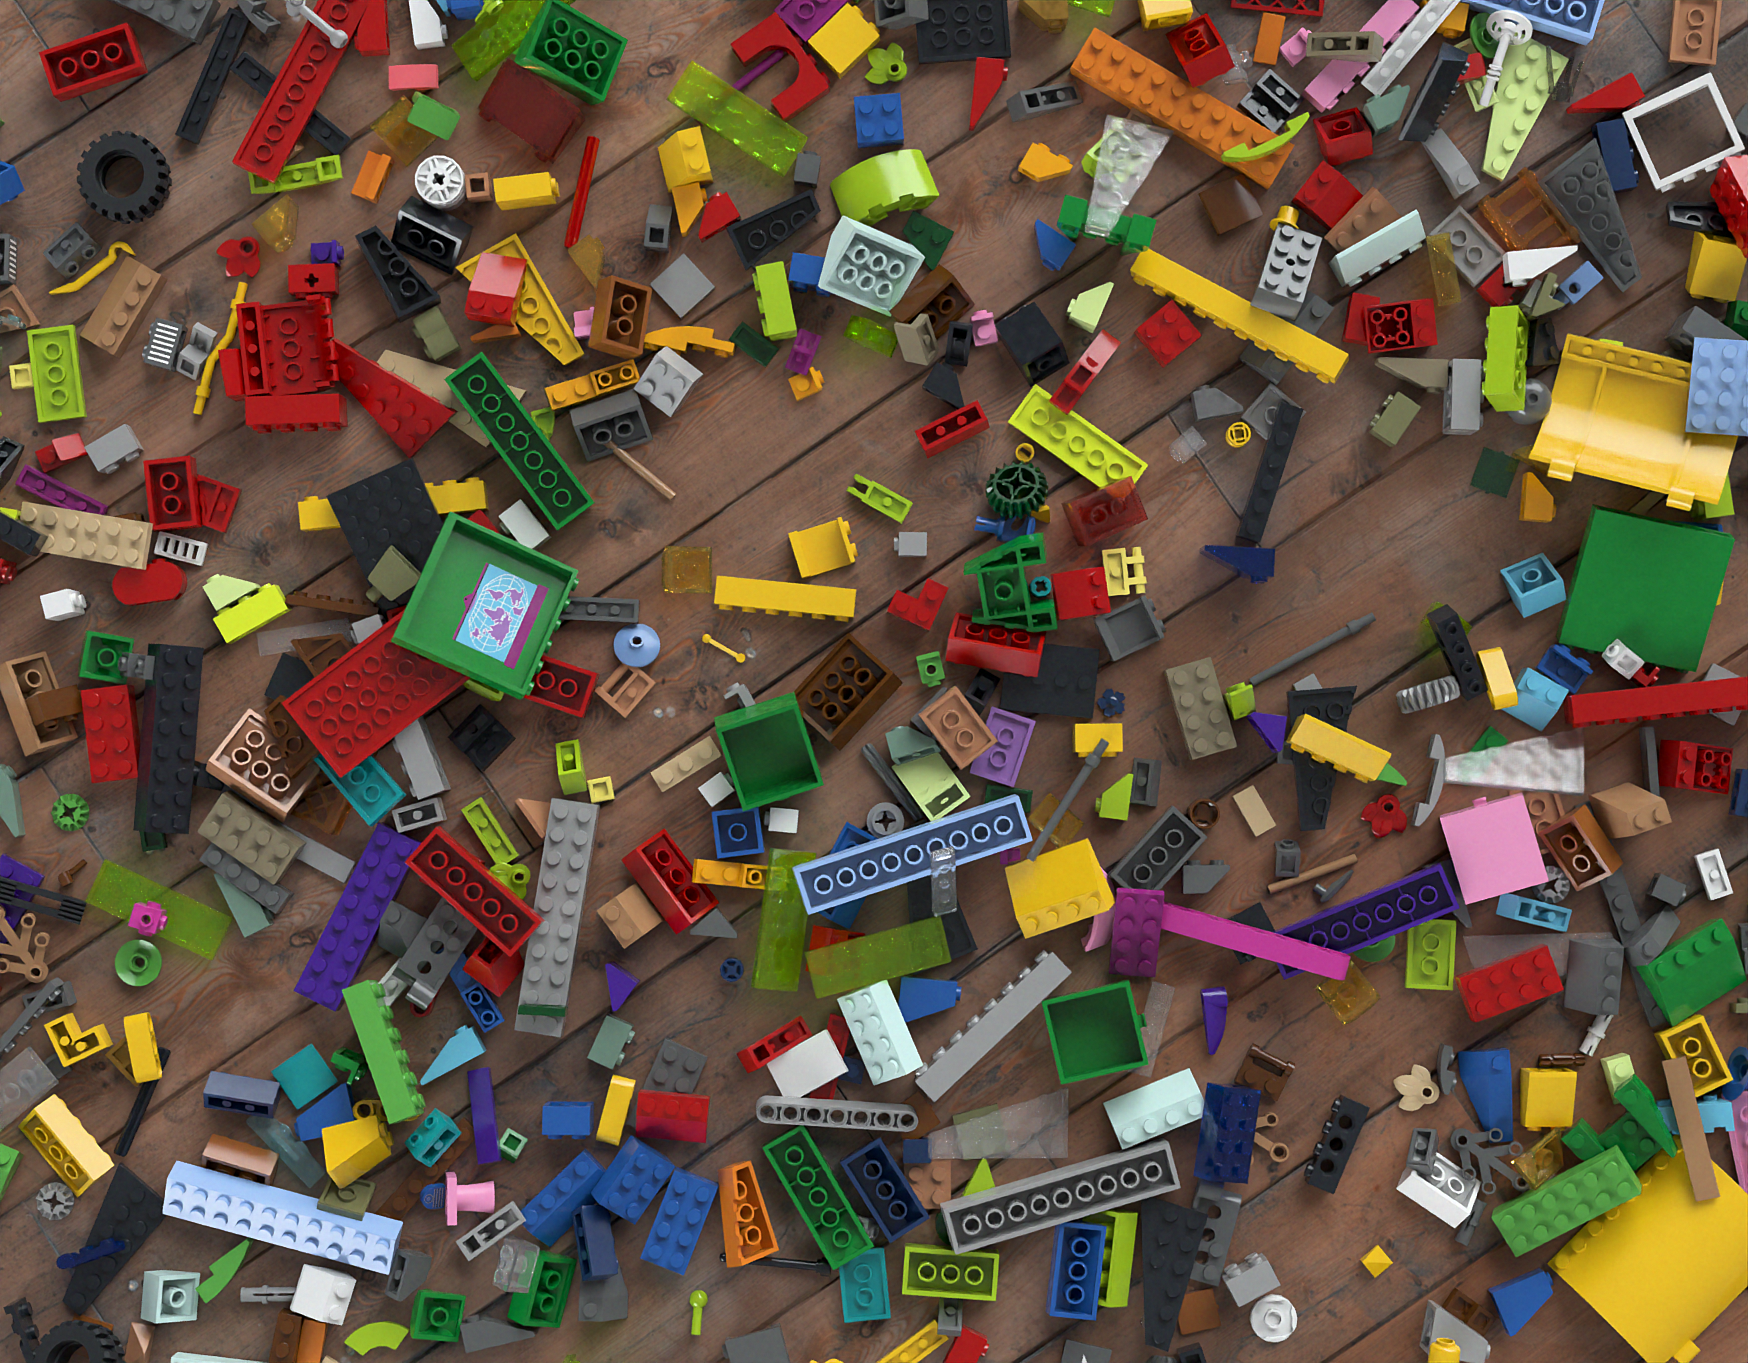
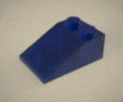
[1200,545,1275,584]

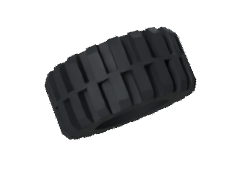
[76,131,172,224]
[31,1320,126,1363]

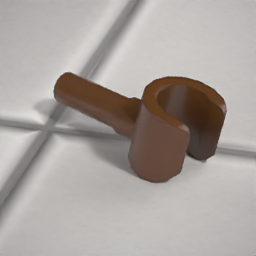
[58,859,87,887]

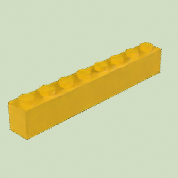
[298,477,489,532]

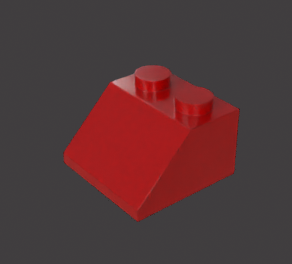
[1313,107,1373,166]
[218,349,247,402]
[1050,566,1111,621]

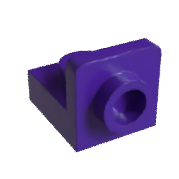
[311,240,344,267]

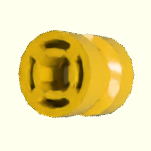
[1225,422,1251,448]

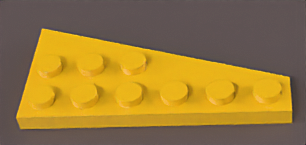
[455,233,585,366]

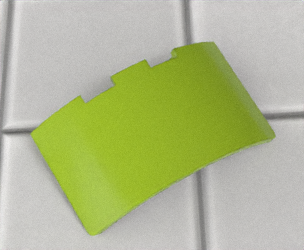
[830,149,940,227]

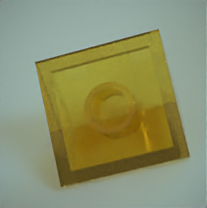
[1026,793,1084,848]
[1511,1127,1564,1190]

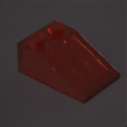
[1061,476,1148,547]

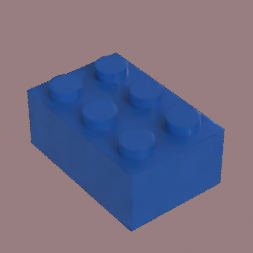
[591,1135,675,1225]

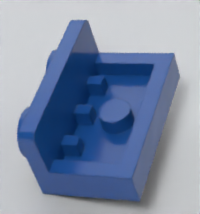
[1535,644,1593,695]

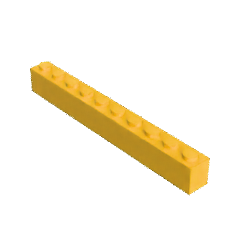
[1130,249,1349,384]

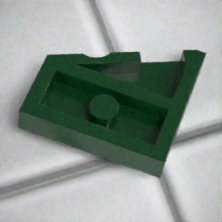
[903,210,954,271]

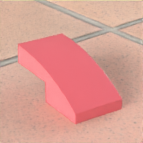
[389,64,439,91]

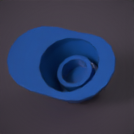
[1722,1046,1748,1101]

